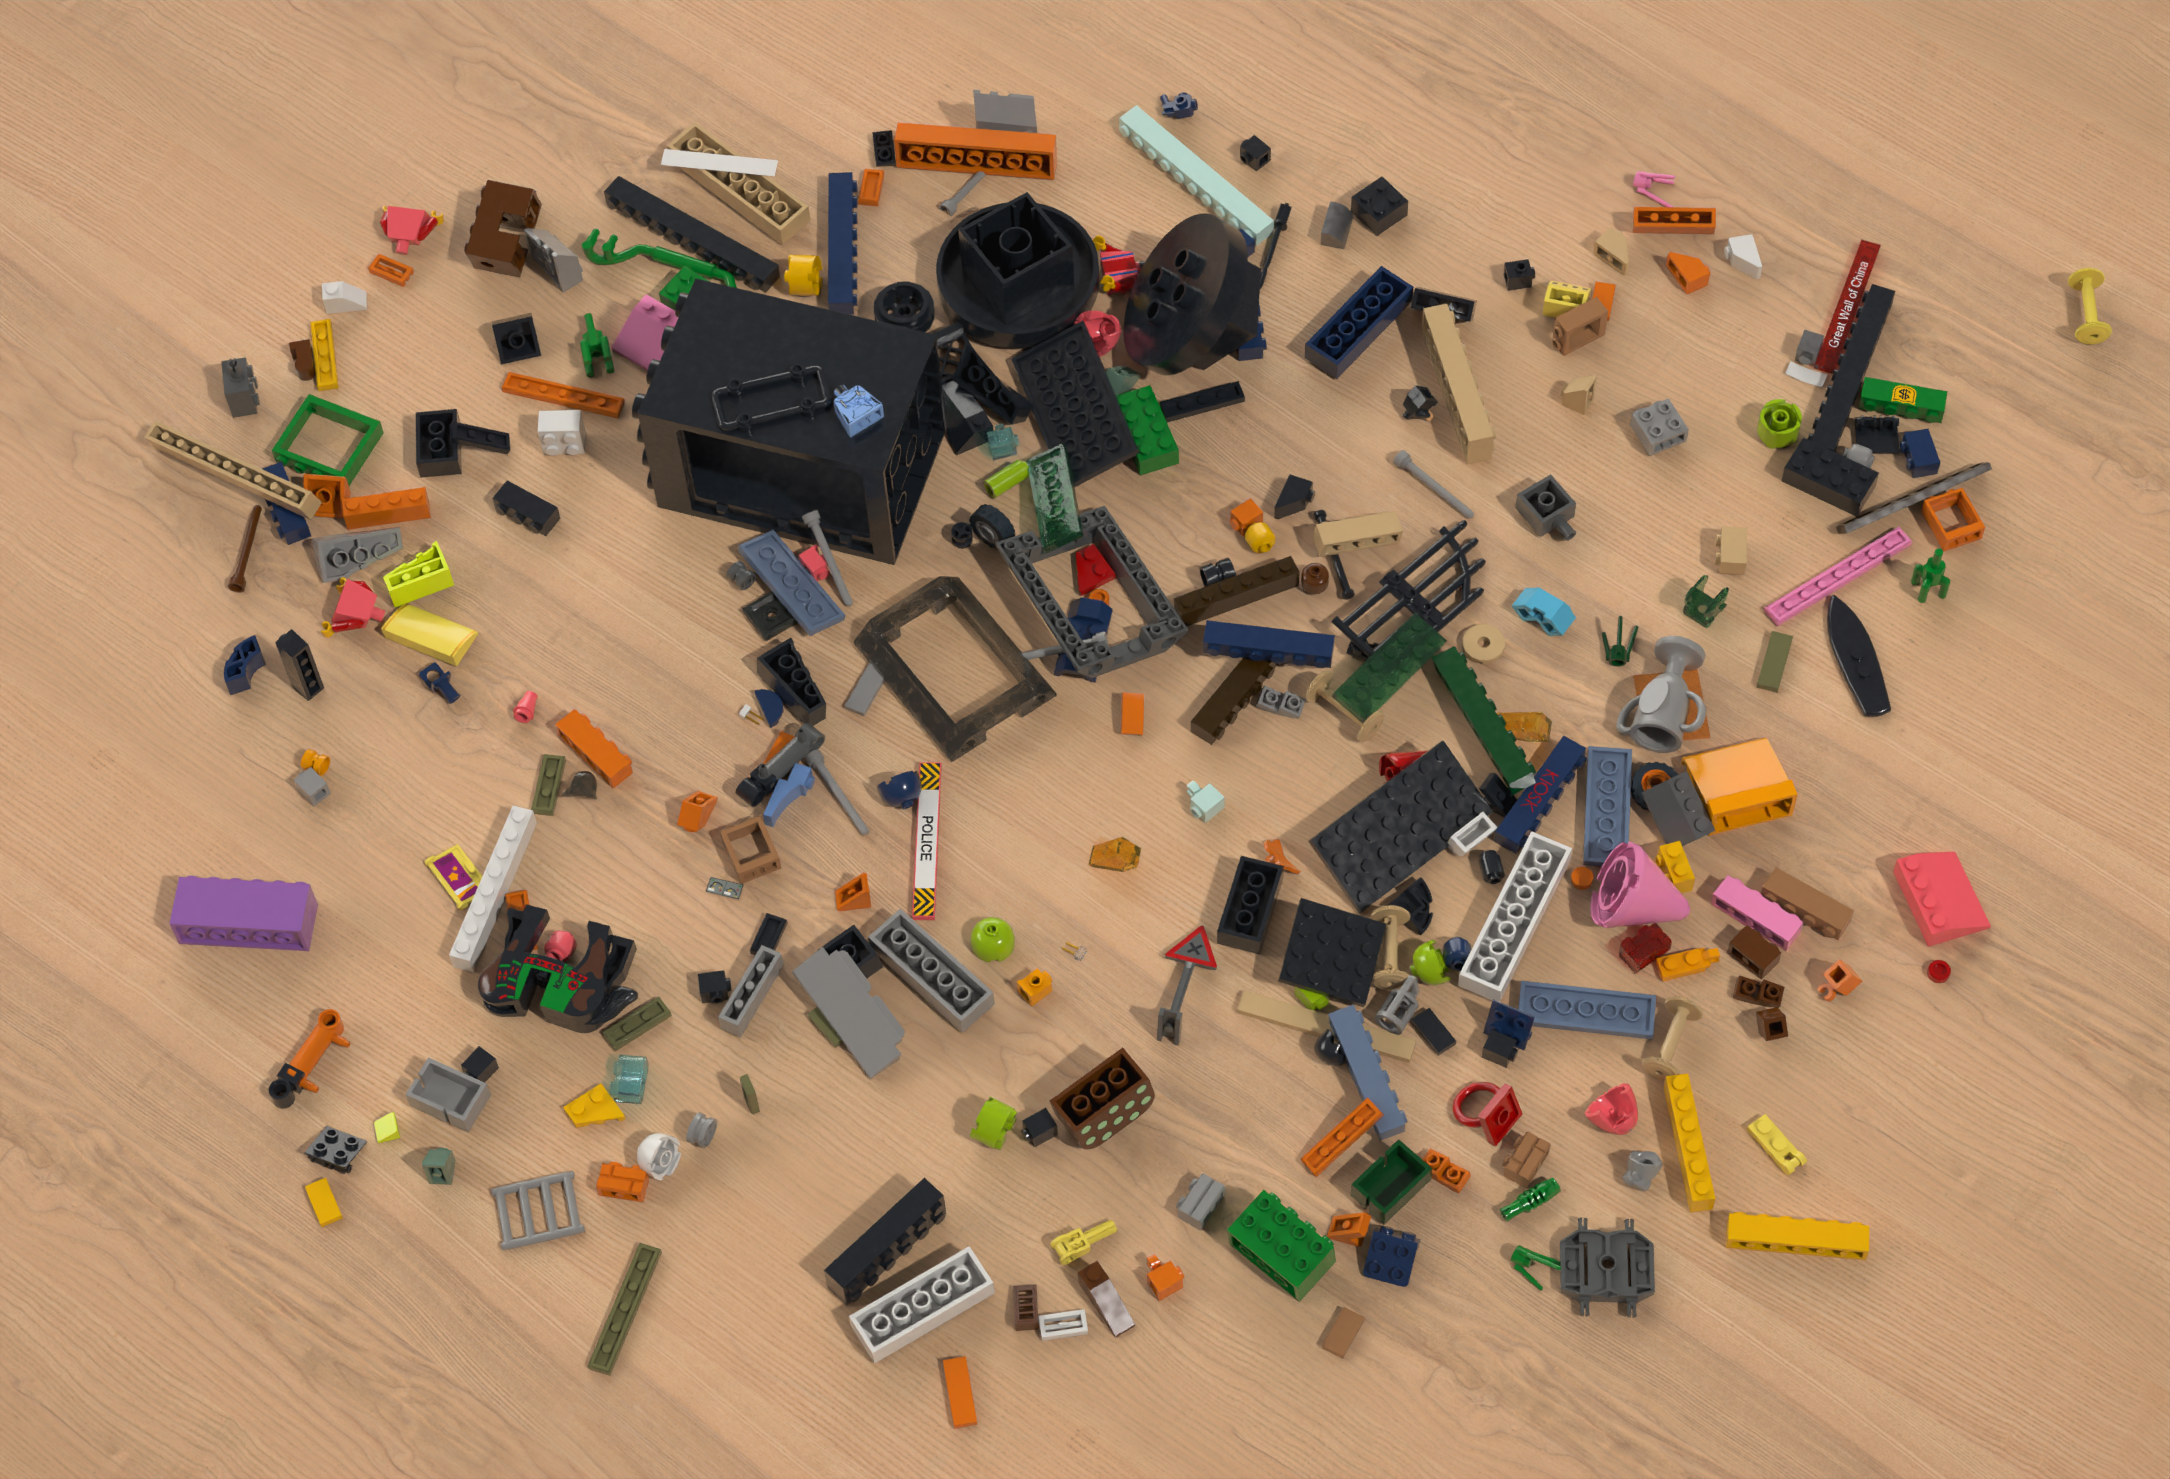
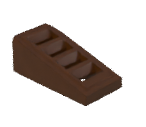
[1013,1284,1039,1331]

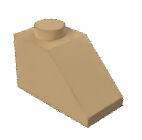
[1593,227,1629,276]
[1561,375,1596,415]

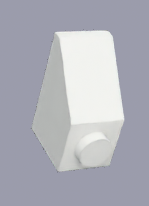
[1724,234,1762,279]
[322,281,367,314]

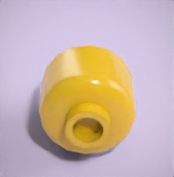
[1245,522,1276,554]

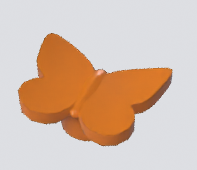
[1264,839,1301,874]

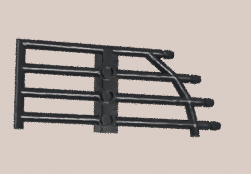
[1332,520,1486,675]

